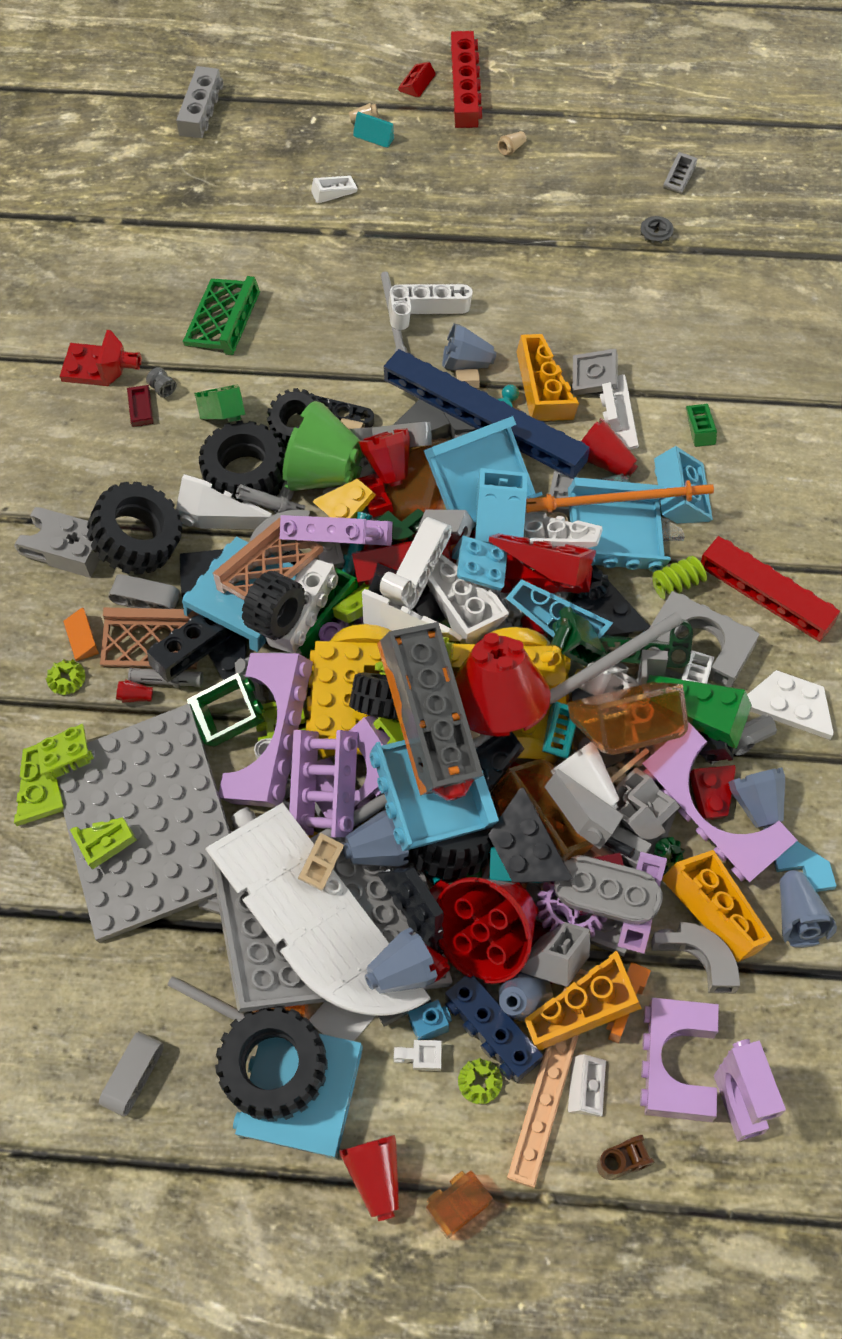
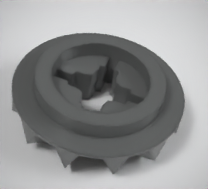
[640,216,674,244]

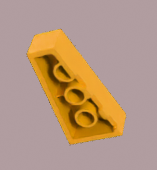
[517,334,579,421]
[662,850,773,962]
[524,951,642,1051]

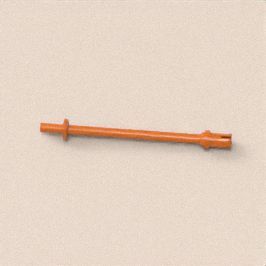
[526,480,714,513]

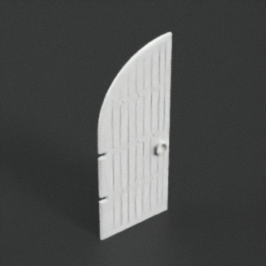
[205,803,430,1016]

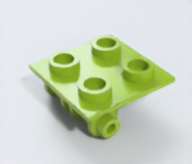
[37,723,94,780]

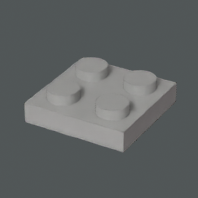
[572,349,618,396]

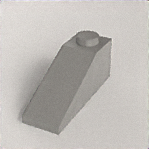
[545,769,624,849]

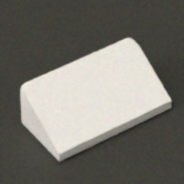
[568,1054,606,1117]

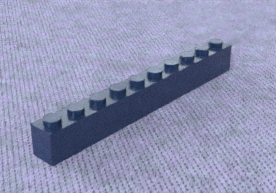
[384,349,590,479]

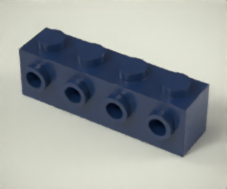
[445,976,543,1083]

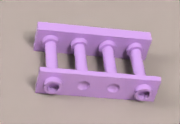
[279,515,393,546]
[289,730,358,837]

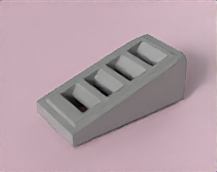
[663,152,698,194]

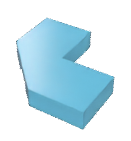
[774,841,836,892]

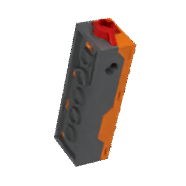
[377,622,483,801]

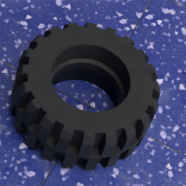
[198,420,286,506]
[87,482,183,575]
[406,802,500,879]
[215,1006,328,1122]

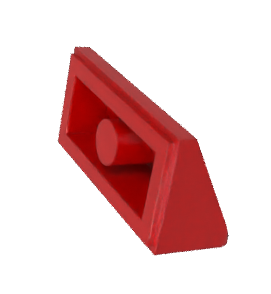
[398,62,436,97]

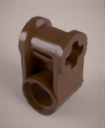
[597,1135,655,1180]

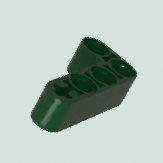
[599,619,693,668]

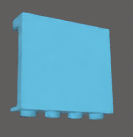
[424,416,543,531]
[568,477,671,572]
[182,537,298,652]
[370,740,499,851]
[233,1033,363,1160]

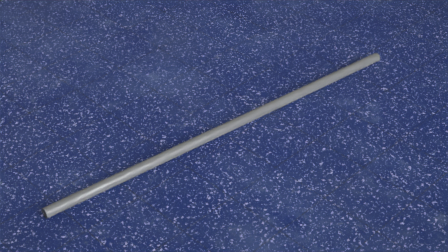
[310,612,683,844]

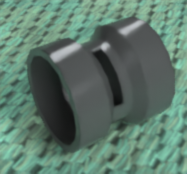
[146,367,177,398]

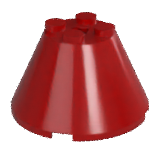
[454,632,551,736]
[437,877,539,983]

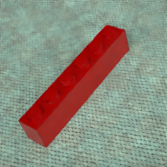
[701,536,840,642]

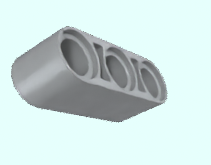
[108,574,181,609]
[99,1031,164,1117]

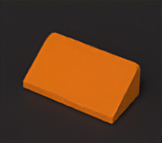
[63,608,99,661]

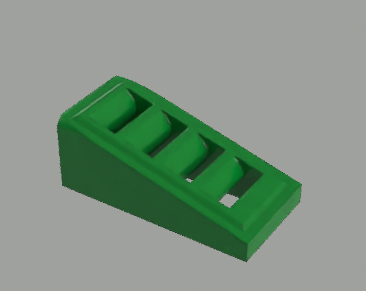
[686,404,717,447]

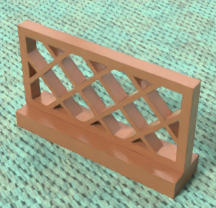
[213,518,323,600]
[100,607,199,669]

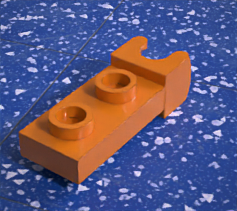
[606,963,651,1044]

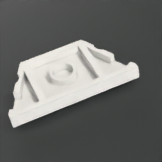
[747,670,833,740]

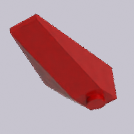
[489,533,596,588]

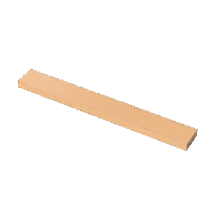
[507,969,589,1189]

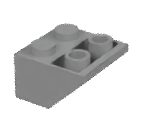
[520,922,590,987]

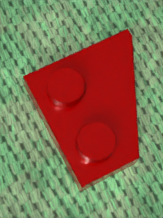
[690,765,736,820]

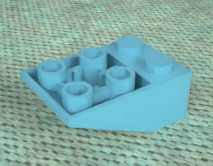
[475,468,527,545]

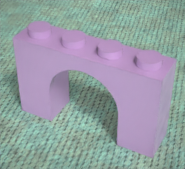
[315,716,390,818]
[640,998,719,1122]
[714,1039,786,1141]

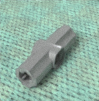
[703,713,777,765]

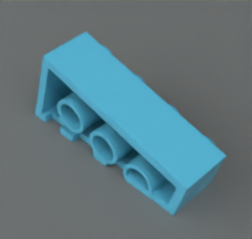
[506,579,613,638]

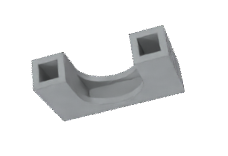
[649,591,760,687]

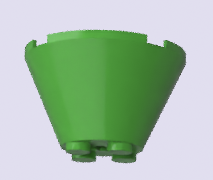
[283,401,364,491]

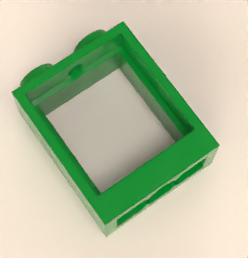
[187,673,265,747]

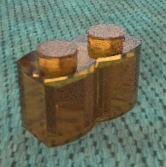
[426,1170,493,1239]

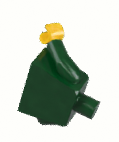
[541,607,607,674]

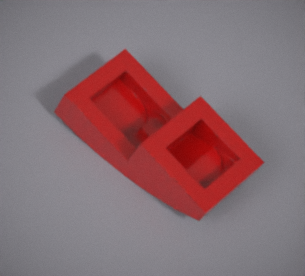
[357,473,393,518]

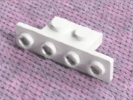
[600,374,639,450]

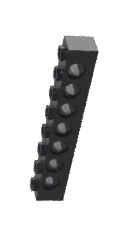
[147,549,303,683]

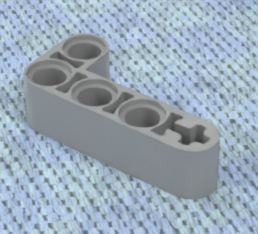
[349,422,432,447]

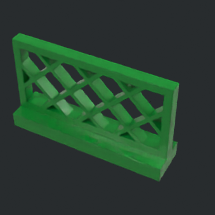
[182,276,260,355]

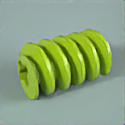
[652,556,707,600]

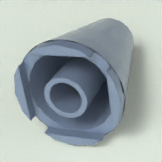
[780,870,837,948]
[499,972,553,1022]

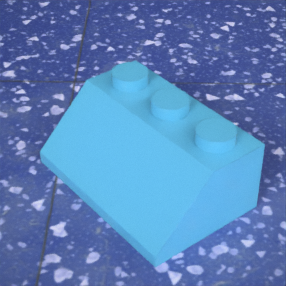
[654,446,713,523]

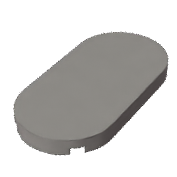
[554,856,662,924]

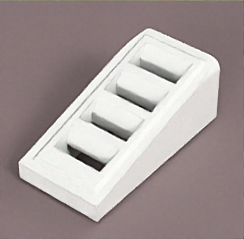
[311,176,357,203]
[681,650,715,684]

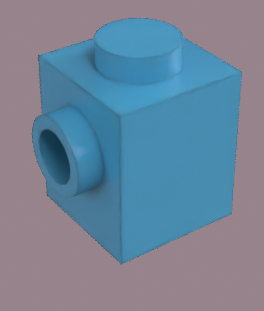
[408,1000,452,1040]

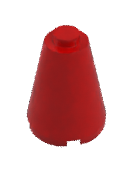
[581,418,638,478]
[339,1135,399,1221]

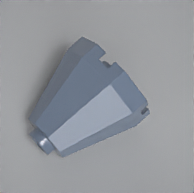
[442,323,497,370]
[728,767,785,830]
[342,810,409,866]
[365,928,437,994]

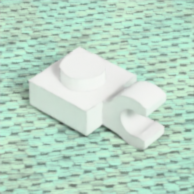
[394,1040,441,1071]

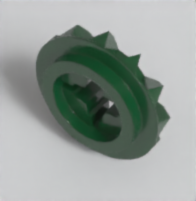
[653,837,685,876]

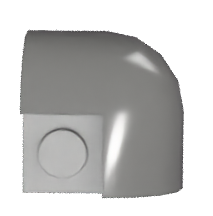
[615,768,680,840]

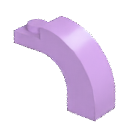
[618,852,667,954]

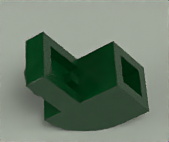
[376,508,424,546]

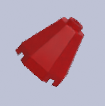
[359,428,410,487]

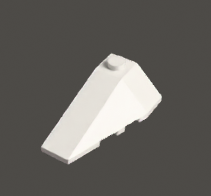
[176,474,272,529]
[427,554,509,644]
[362,589,462,641]

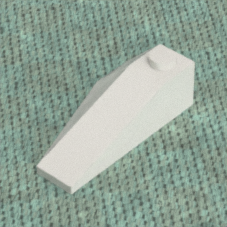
[509,511,603,563]

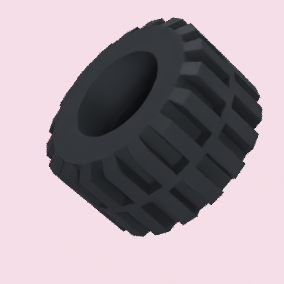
[267,388,319,448]
[242,571,305,640]
[349,673,399,720]

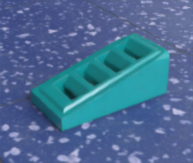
[543,701,580,759]

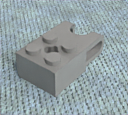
[14,507,100,578]

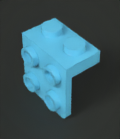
[451,536,507,591]

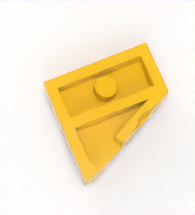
[313,479,376,519]

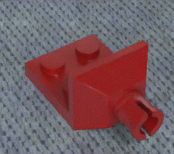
[60,330,141,386]

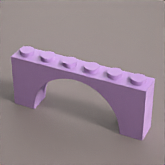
[219,653,313,807]
[642,723,797,882]

